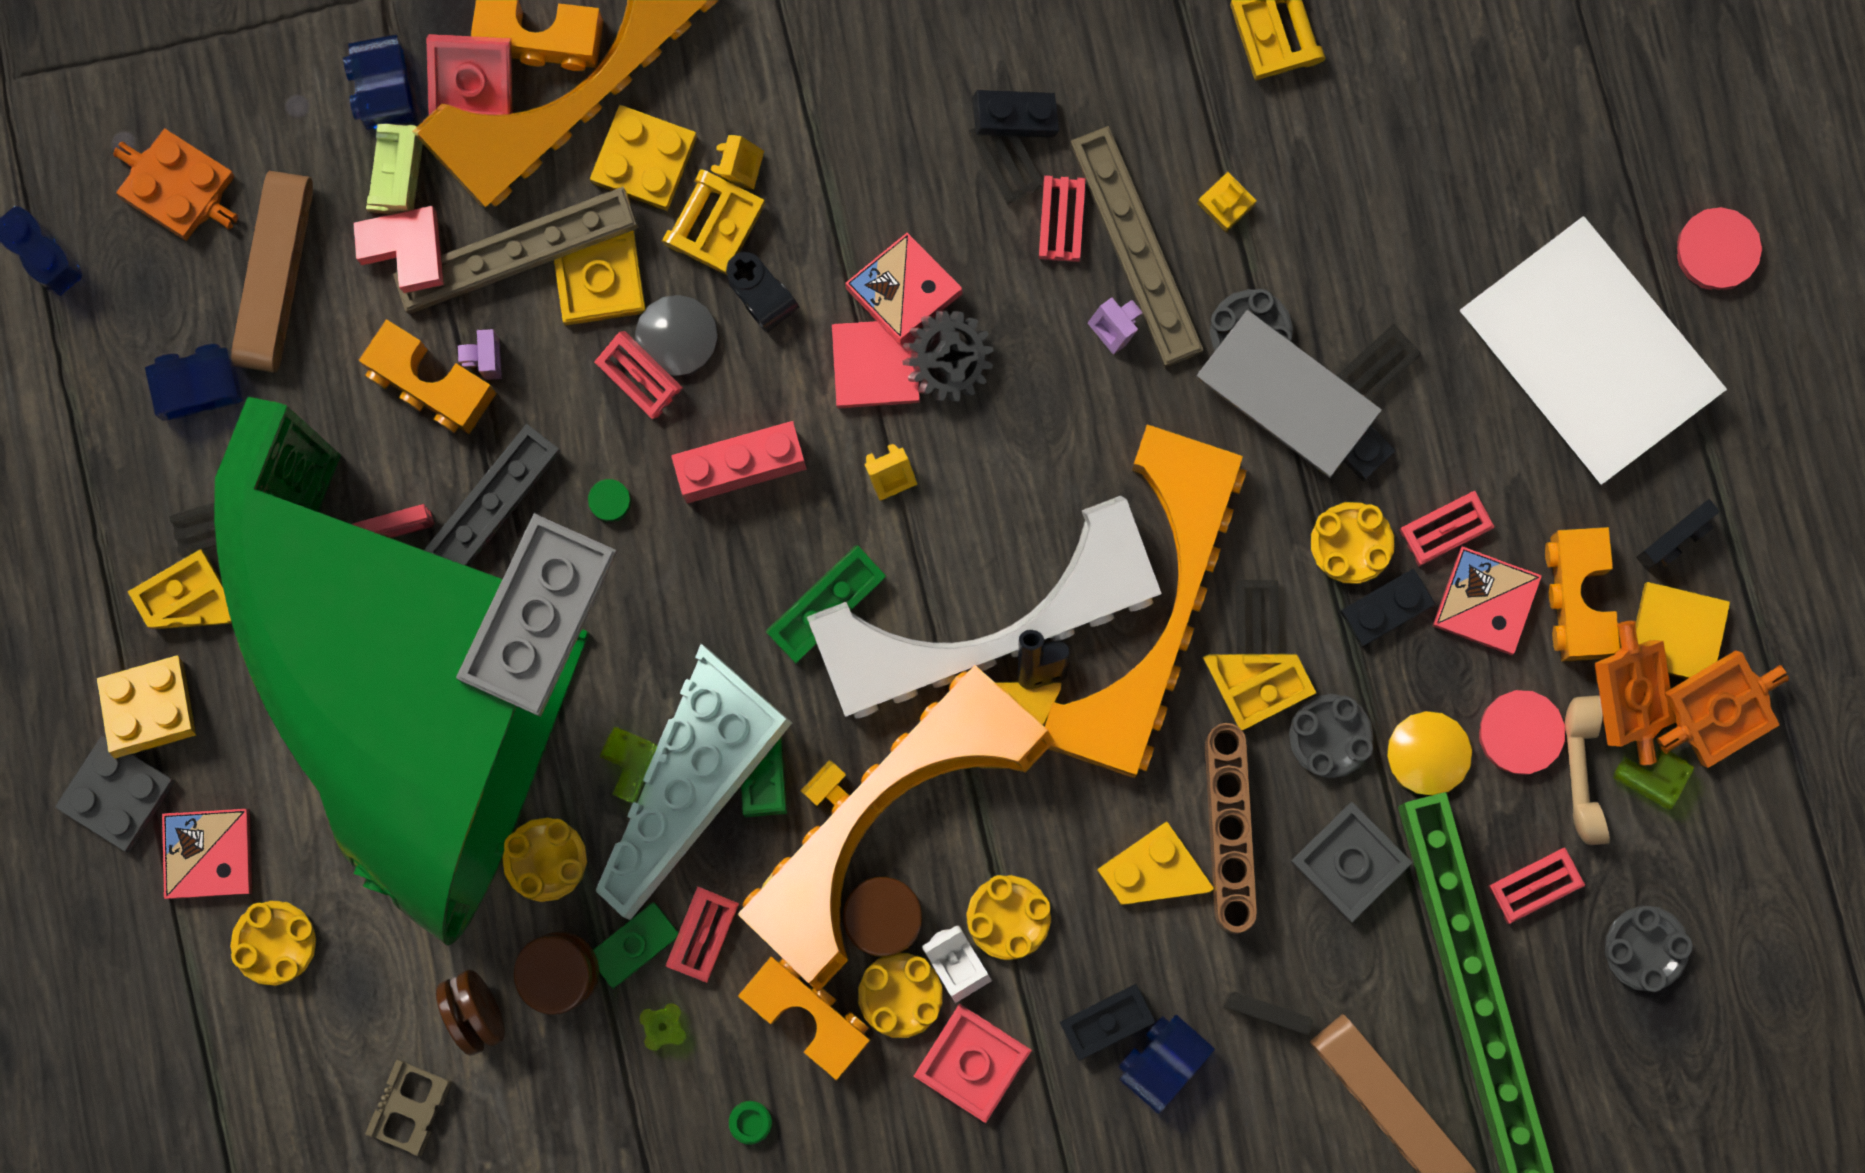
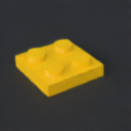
[590,105,697,211]
[97,655,196,759]

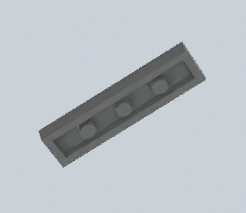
[424,424,561,566]

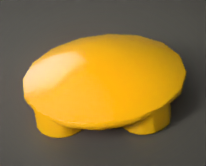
[1311,502,1394,584]
[1387,711,1472,796]
[502,818,587,902]
[966,875,1051,960]
[230,901,316,986]
[858,953,942,1038]

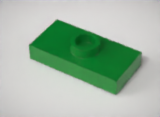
[741,736,787,818]
[593,902,679,989]

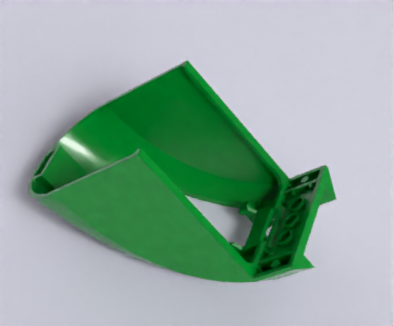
[214,397,590,946]

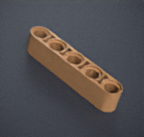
[231,171,313,373]
[1205,723,1257,934]
[1309,1014,1477,1173]

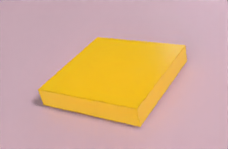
[554,230,646,326]
[1636,582,1730,679]

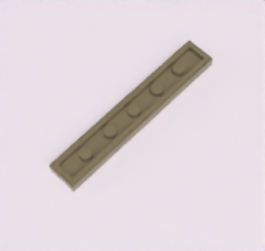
[1070,126,1203,368]
[393,187,639,315]

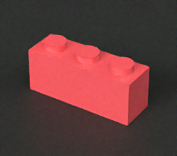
[671,421,807,504]

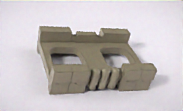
[365,1059,453,1156]

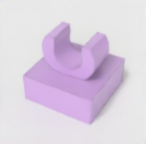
[1088,298,1143,355]
[458,329,502,380]

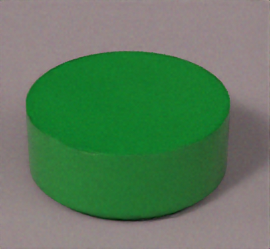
[588,479,631,522]
[729,1101,772,1144]

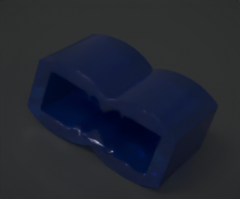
[343,34,415,130]
[0,206,82,296]
[145,344,243,421]
[1118,1014,1215,1114]

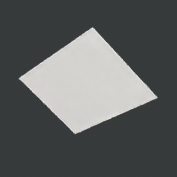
[1460,216,1727,485]

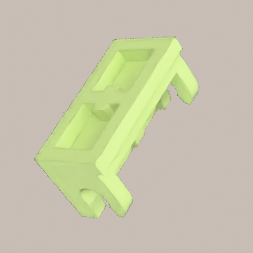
[366,124,423,214]

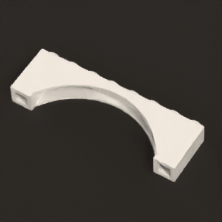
[807,496,1162,718]

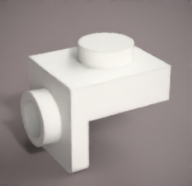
[922,925,992,1003]

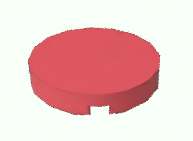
[1677,207,1762,290]
[1479,690,1565,775]

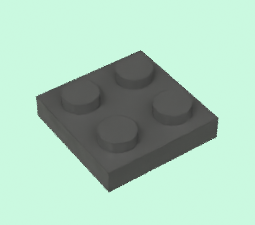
[55,735,175,852]
[1290,802,1413,923]

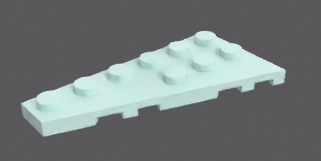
[595,644,792,920]

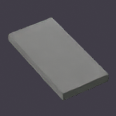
[1196,310,1382,478]
[456,513,618,717]

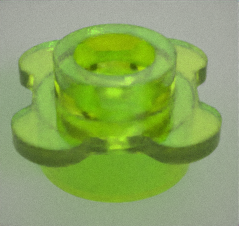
[639,1003,686,1051]

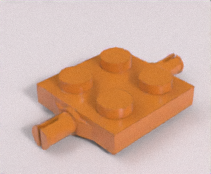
[113,128,238,241]
[1595,621,1676,765]
[1656,650,1789,768]

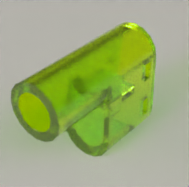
[599,726,658,804]
[1612,751,1694,810]

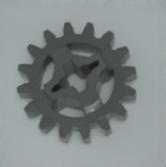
[902,311,994,401]

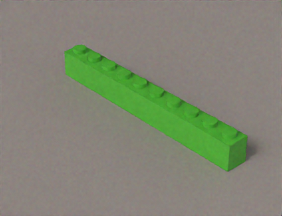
[1398,792,1554,1173]

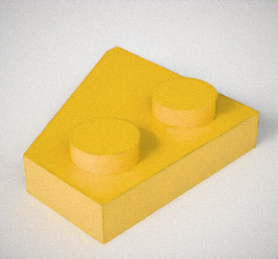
[128,549,232,629]
[1203,654,1316,730]

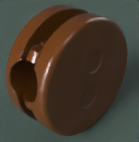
[843,877,923,957]
[514,931,599,1015]
[436,970,505,1056]

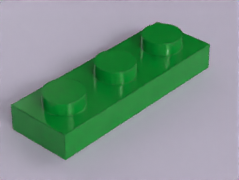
[765,545,886,663]

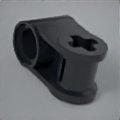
[726,252,800,333]

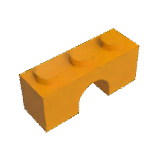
[471,0,604,71]
[359,319,497,434]
[1545,527,1620,661]
[738,956,871,1080]

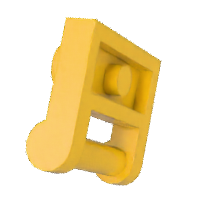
[1230,0,1326,81]
[661,169,765,275]

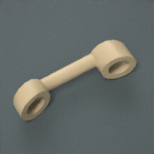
[1565,695,1610,845]

